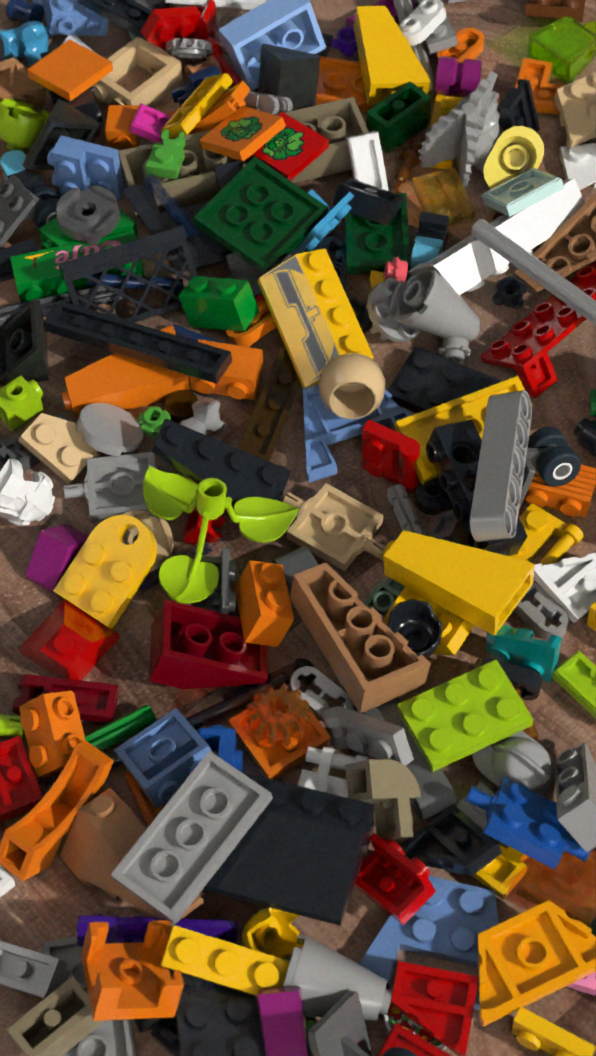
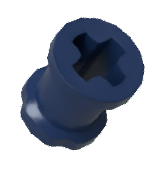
[6,0,44,23]

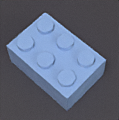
[218,0,326,91]

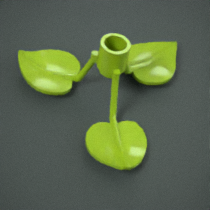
[143,466,298,604]

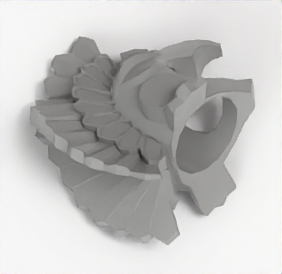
[418,71,500,191]

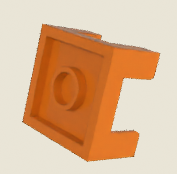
[81,920,184,1021]

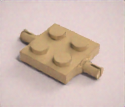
[283,483,386,572]

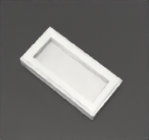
[346,131,389,191]

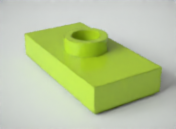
[552,650,596,719]

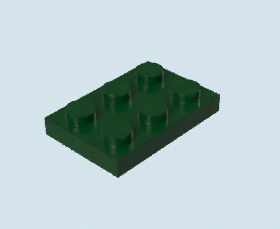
[345,193,410,274]

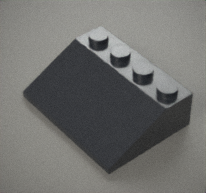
[203,772,374,926]

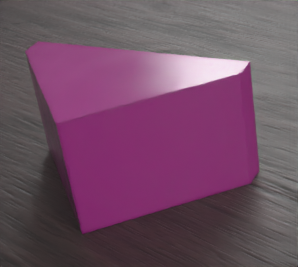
[26,524,89,594]

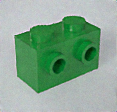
[179,276,259,332]

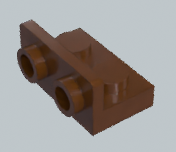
[524,0,586,21]

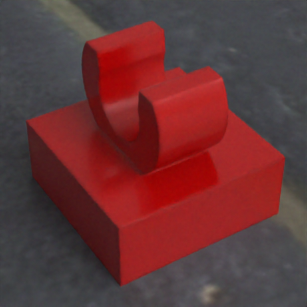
[182,507,226,546]

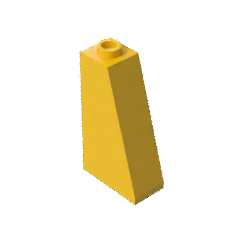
[354,6,430,105]
[382,530,535,636]

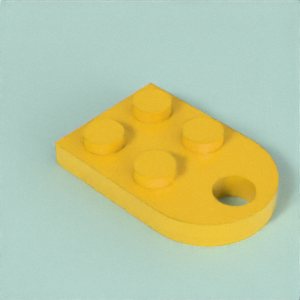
[53,515,157,629]

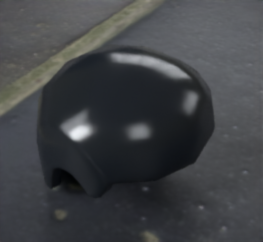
[387,599,442,657]

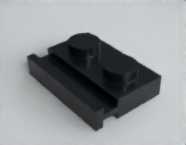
[498,79,540,132]

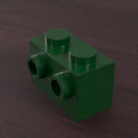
[366,82,431,154]

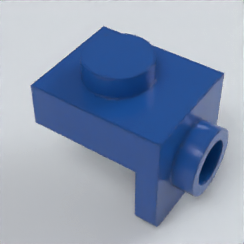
[198,725,243,772]

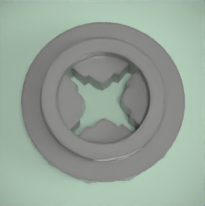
[166,38,213,59]

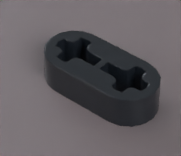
[473,658,543,700]

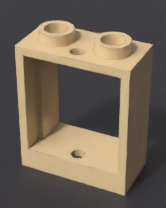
[93,36,183,108]

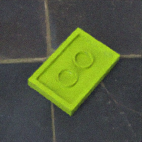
[397,659,533,772]

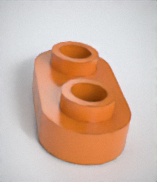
[437,28,485,66]
[226,300,277,347]

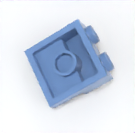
[42,0,109,37]
[47,135,124,201]
[114,708,213,809]

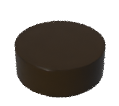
[165,390,198,423]

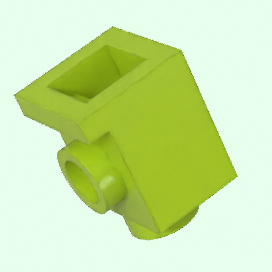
[0,375,44,432]

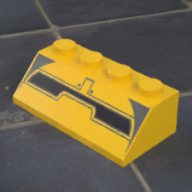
[257,248,374,389]

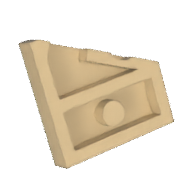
[18,413,98,485]

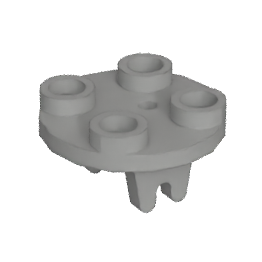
[367,278,421,342]

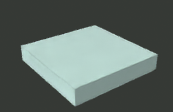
[481,168,565,217]

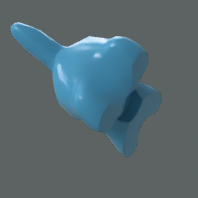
[0,21,56,66]

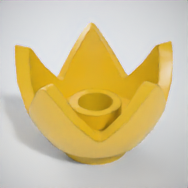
[242,907,303,959]

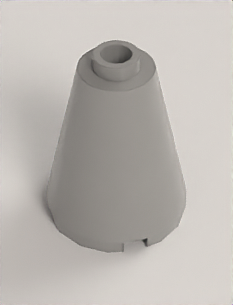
[389,263,480,342]
[283,933,393,1021]

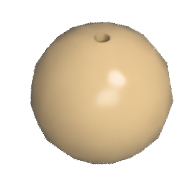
[318,353,385,419]

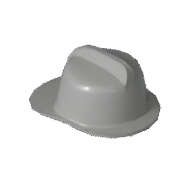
[471,731,555,797]

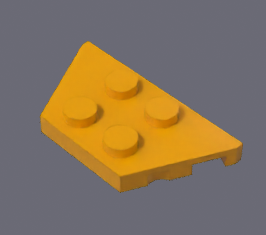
[477,900,596,1027]

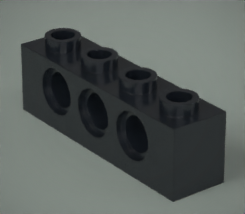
[426,419,527,556]

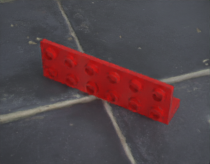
[480,260,596,398]

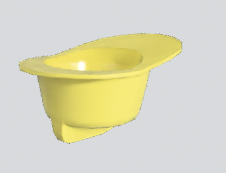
[483,126,544,189]

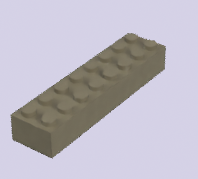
[118,97,369,220]

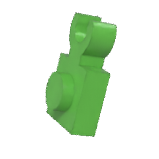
[146,129,186,180]

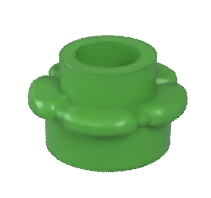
[138,406,171,438]

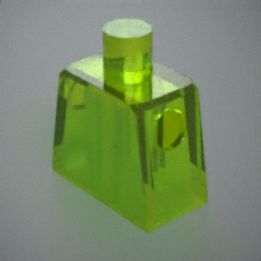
[528,16,596,84]

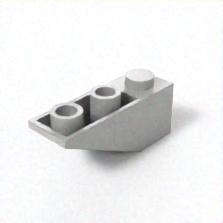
[554,742,596,852]

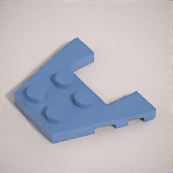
[303,384,413,483]
[359,876,507,1017]

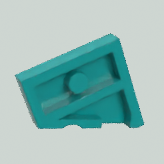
[485,624,562,683]

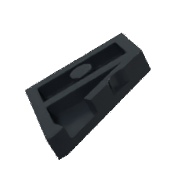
[399,804,502,876]

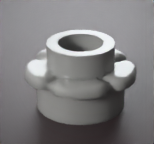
[438,336,471,363]

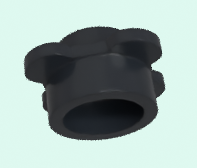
[492,277,527,309]

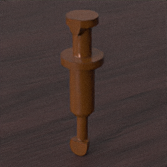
[390,137,424,193]

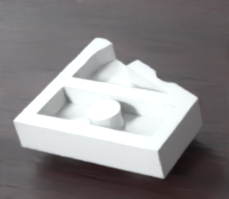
[559,143,596,190]
[534,553,596,623]

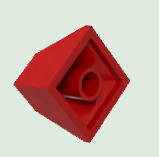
[19,599,120,680]

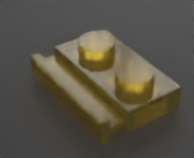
[412,167,476,226]

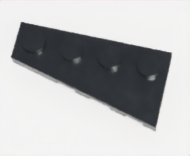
[151,418,291,509]

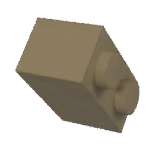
[6,976,104,1056]

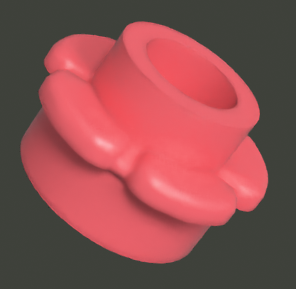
[383,257,408,282]

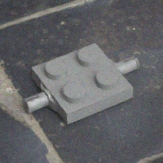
[64,452,180,523]

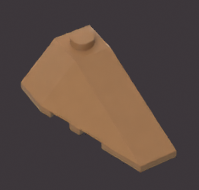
[514,193,596,292]
[60,787,204,926]

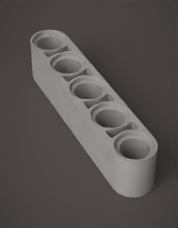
[470,390,532,542]

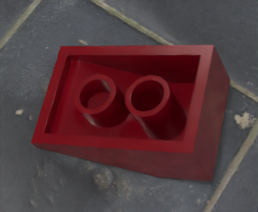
[149,599,268,689]

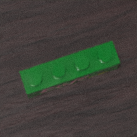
[10,231,144,303]

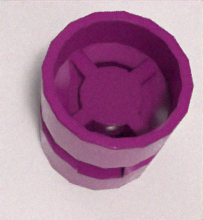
[435,56,482,98]

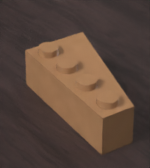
[290,562,431,713]

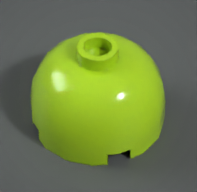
[0,98,50,152]

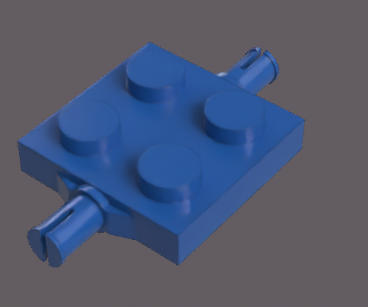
[465,777,591,869]

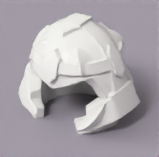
[0,458,55,526]

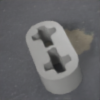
[513,582,569,641]
[289,666,353,719]

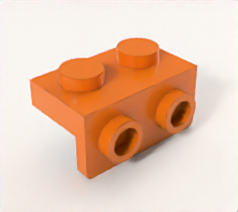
[19,691,86,778]

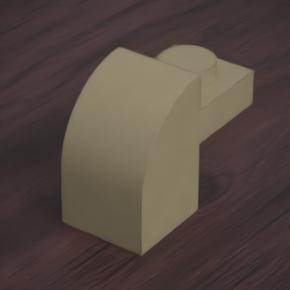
[345,759,421,841]

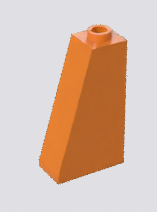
[61,326,190,423]

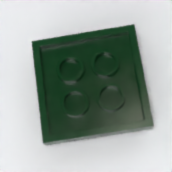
[193,157,328,274]

